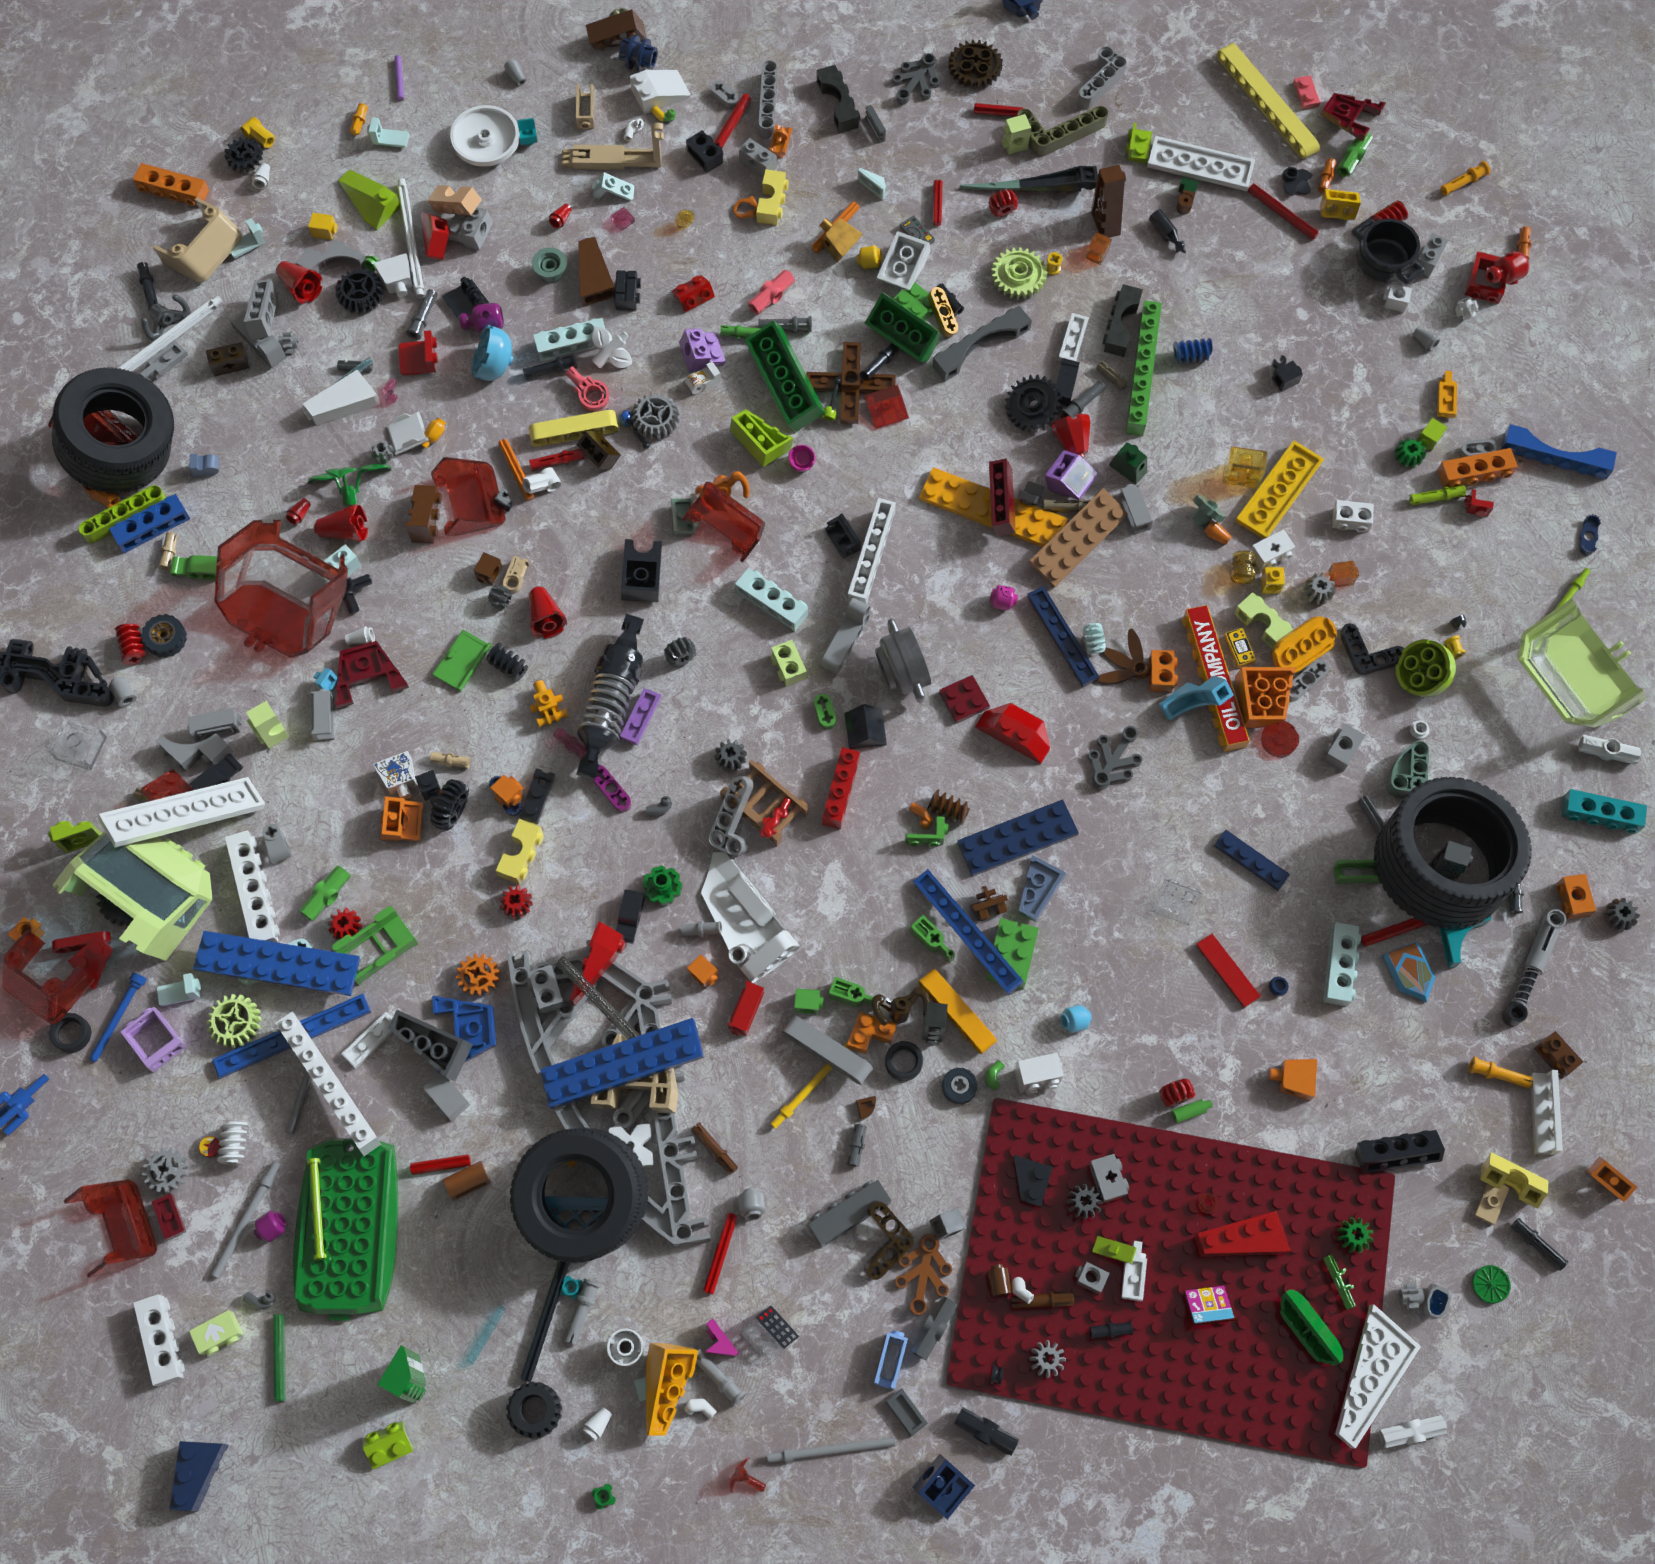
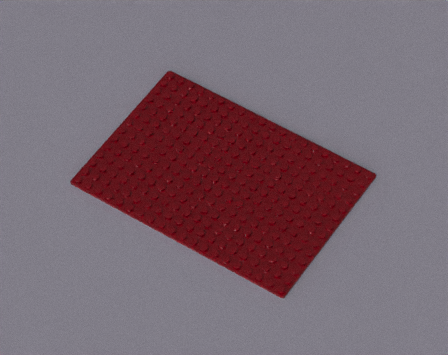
[946,1098,1395,1468]

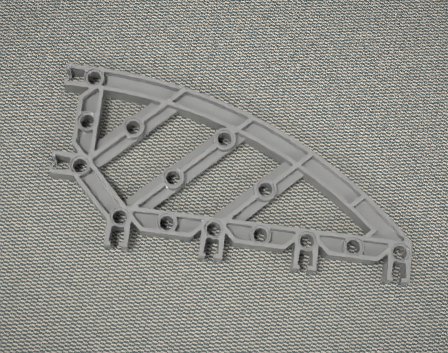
[507,940,711,1247]

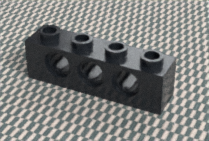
[1355,1130,1445,1174]

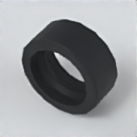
[49,1013,92,1053]
[885,1041,923,1081]

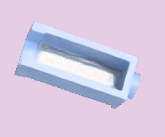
[874,1330,908,1390]

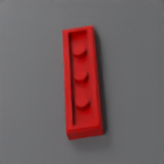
[1195,933,1261,1009]

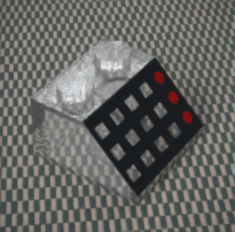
[740,1306,800,1366]

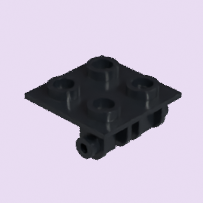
[442,277,489,319]

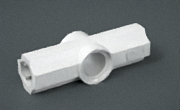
[1578,735,1641,765]
[1379,1415,1447,1449]

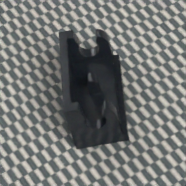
[825,513,861,559]

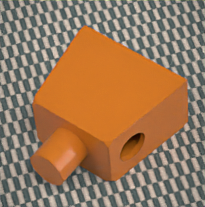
[1268,1059,1317,1101]

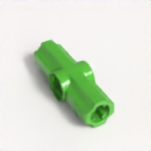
[1336,132,1373,178]
[299,865,351,922]

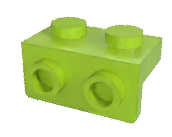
[363,1421,413,1469]

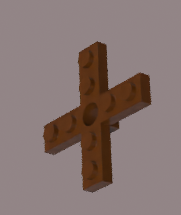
[806,342,896,424]

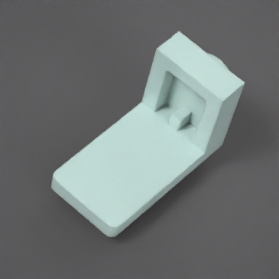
[367,117,409,148]
[592,173,634,201]
[231,218,265,259]
[157,973,201,1006]

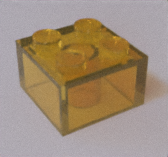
[1222,446,1267,488]

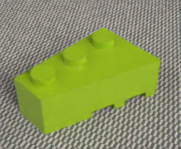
[729,409,793,467]

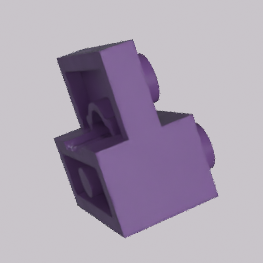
[679,329,726,371]

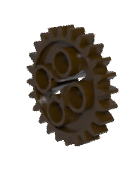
[948,39,1003,89]

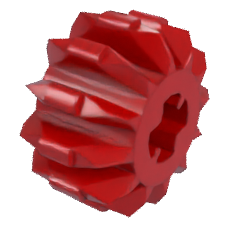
[988,189,1018,217]
[499,885,533,919]
[327,907,362,939]
[1159,1078,1195,1107]

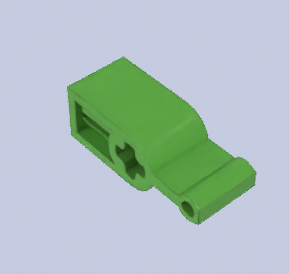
[170,555,223,580]
[910,915,955,963]
[829,977,880,1008]

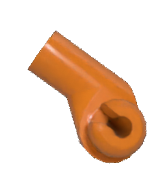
[909,802,933,829]

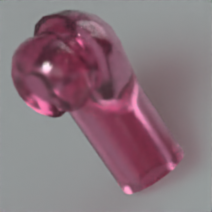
[383,378,398,403]

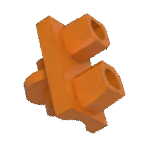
[769,124,792,158]

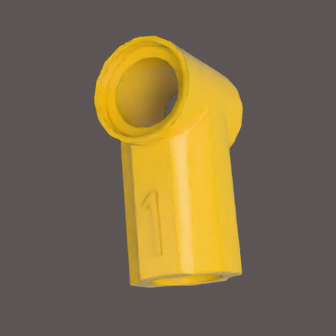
[240,116,275,148]

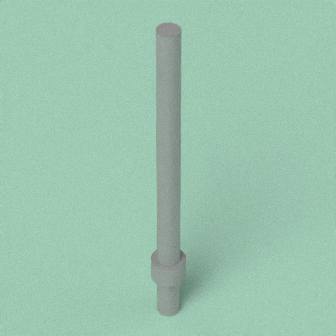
[211,1161,281,1278]
[767,1437,895,1463]

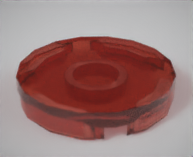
[1261,721,1299,758]

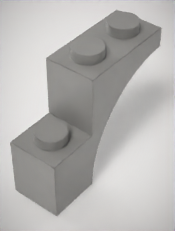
[296,240,365,274]
[155,733,233,771]

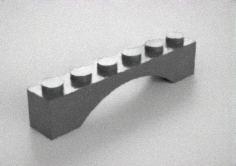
[932,306,1032,382]

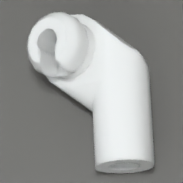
[1011,1277,1034,1304]

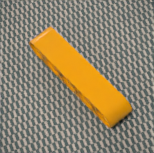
[918,968,997,1055]

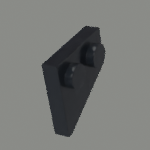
[1013,1155,1053,1207]

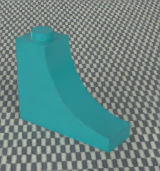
[1439,915,1492,968]

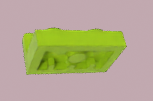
[1125,123,1152,163]

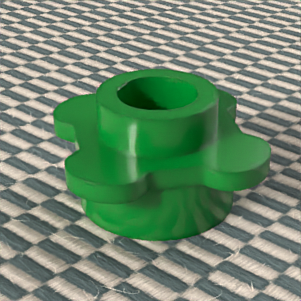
[591,1484,616,1510]

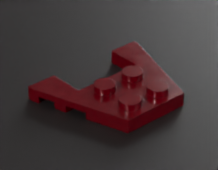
[1321,93,1386,141]
[335,641,409,709]

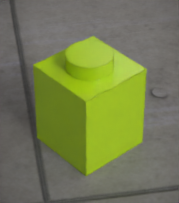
[1417,418,1448,451]

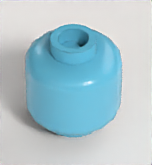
[1060,1005,1092,1033]

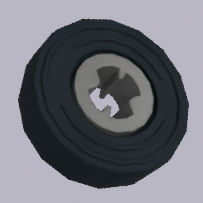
[942,1068,978,1104]

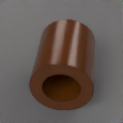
[987,1264,1012,1297]

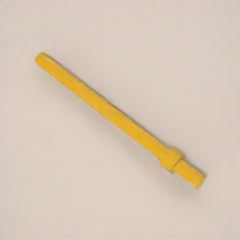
[770,1040,851,1129]

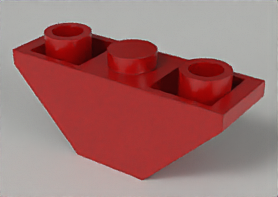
[420,212,449,260]

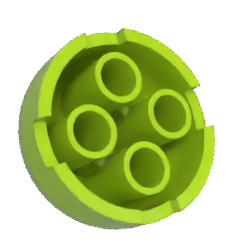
[1396,639,1456,697]

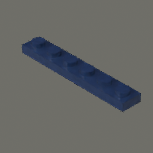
[1027,586,1100,687]

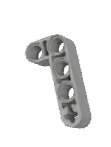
[1077,46,1127,110]
[230,311,286,368]
[820,598,870,674]
[708,776,753,855]

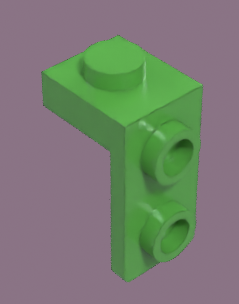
[905,816,948,847]

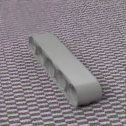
[759,60,777,140]
[782,1015,873,1085]

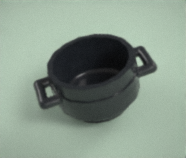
[1351,218,1425,285]

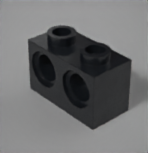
[686,130,724,173]

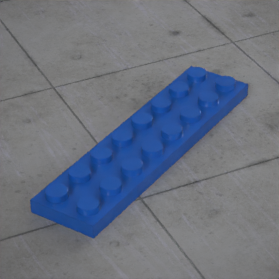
[193,930,360,996]
[541,1018,704,1109]

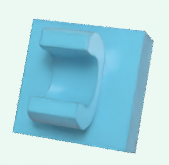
[313,668,338,692]

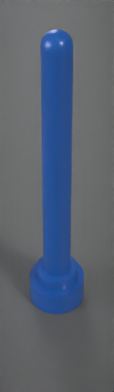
[90,972,147,1062]

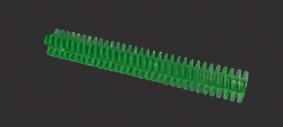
[272,1314,286,1402]

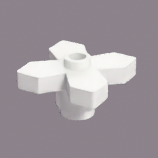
[609,1124,653,1167]

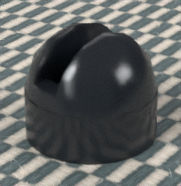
[1450,614,1467,630]

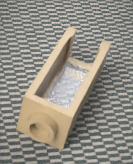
[576,84,595,130]

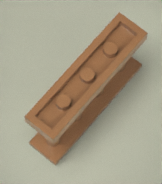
[720,759,808,846]

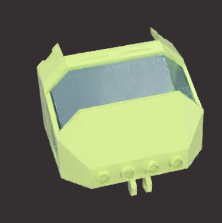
[53,831,212,961]

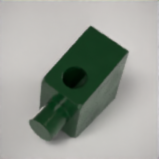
[1109,442,1147,484]

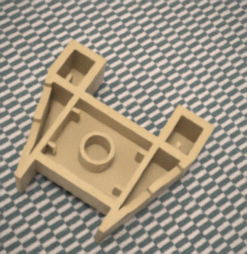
[591,1034,678,1114]

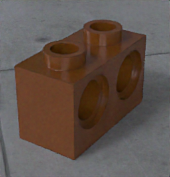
[1534,1031,1583,1079]

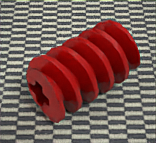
[1369,200,1408,222]
[115,624,146,665]

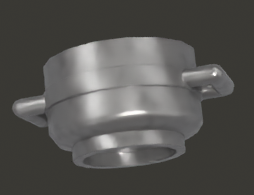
[875,619,931,703]

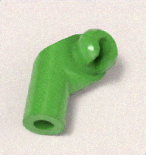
[985,1060,1005,1090]

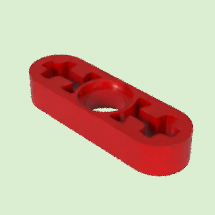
[52,931,111,954]

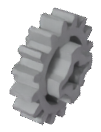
[142,1148,189,1193]

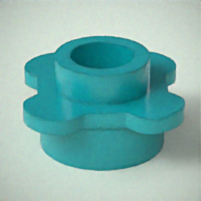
[560,1276,583,1300]

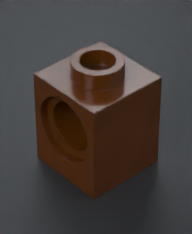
[473,552,502,585]

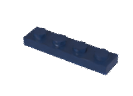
[1214,830,1290,891]

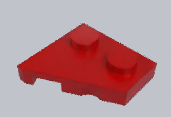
[68,935,113,990]

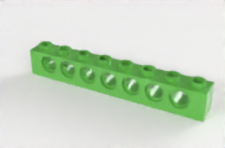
[1125,300,1162,436]

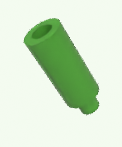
[1171,1099,1213,1124]

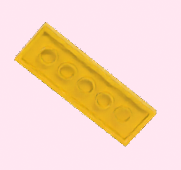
[1235,440,1324,539]

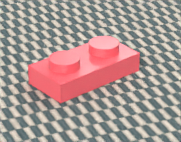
[1293,75,1320,110]

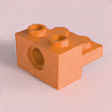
[379,796,423,842]

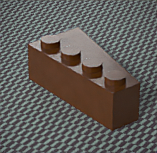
[1090,165,1126,240]

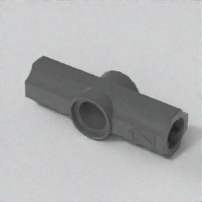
[911,1295,957,1361]

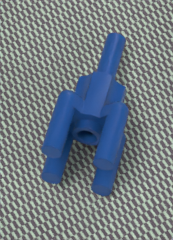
[0,1074,49,1136]

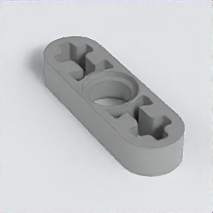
[1289,660,1330,701]

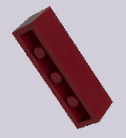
[989,458,1016,536]

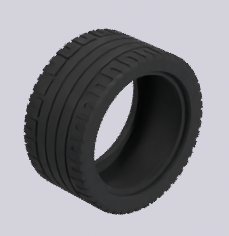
[1373,777,1532,929]

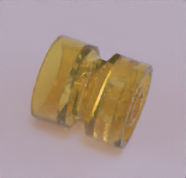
[1231,550,1257,584]

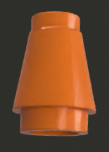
[1204,520,1232,545]

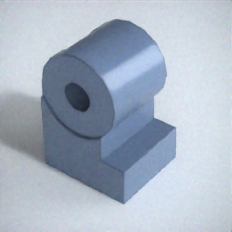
[189,454,219,477]

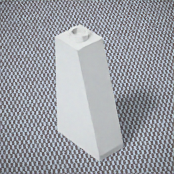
[303,370,380,425]

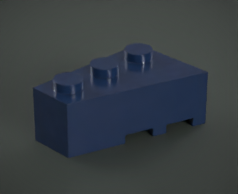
[169,1441,229,1511]

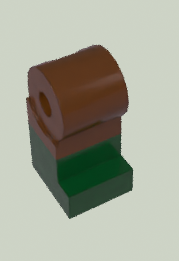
[1176,178,1198,214]

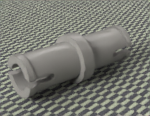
[681,921,722,937]

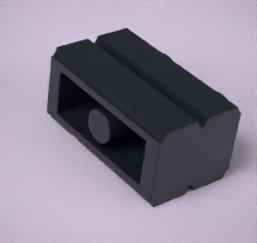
[614,270,641,311]

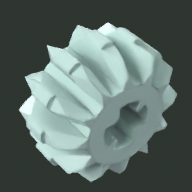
[1083,623,1106,655]

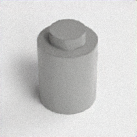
[109,677,137,707]

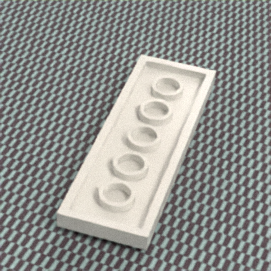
[1147,136,1255,191]

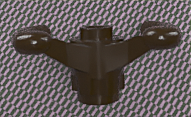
[872,987,931,1026]

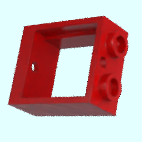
[1464,251,1506,304]

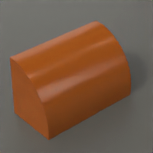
[443,1160,491,1201]

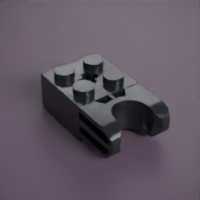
[621,539,662,602]

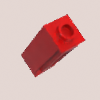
[728,981,765,1036]

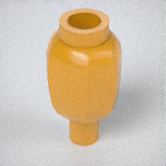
[421,417,446,449]

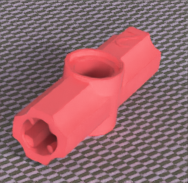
[748,270,795,315]

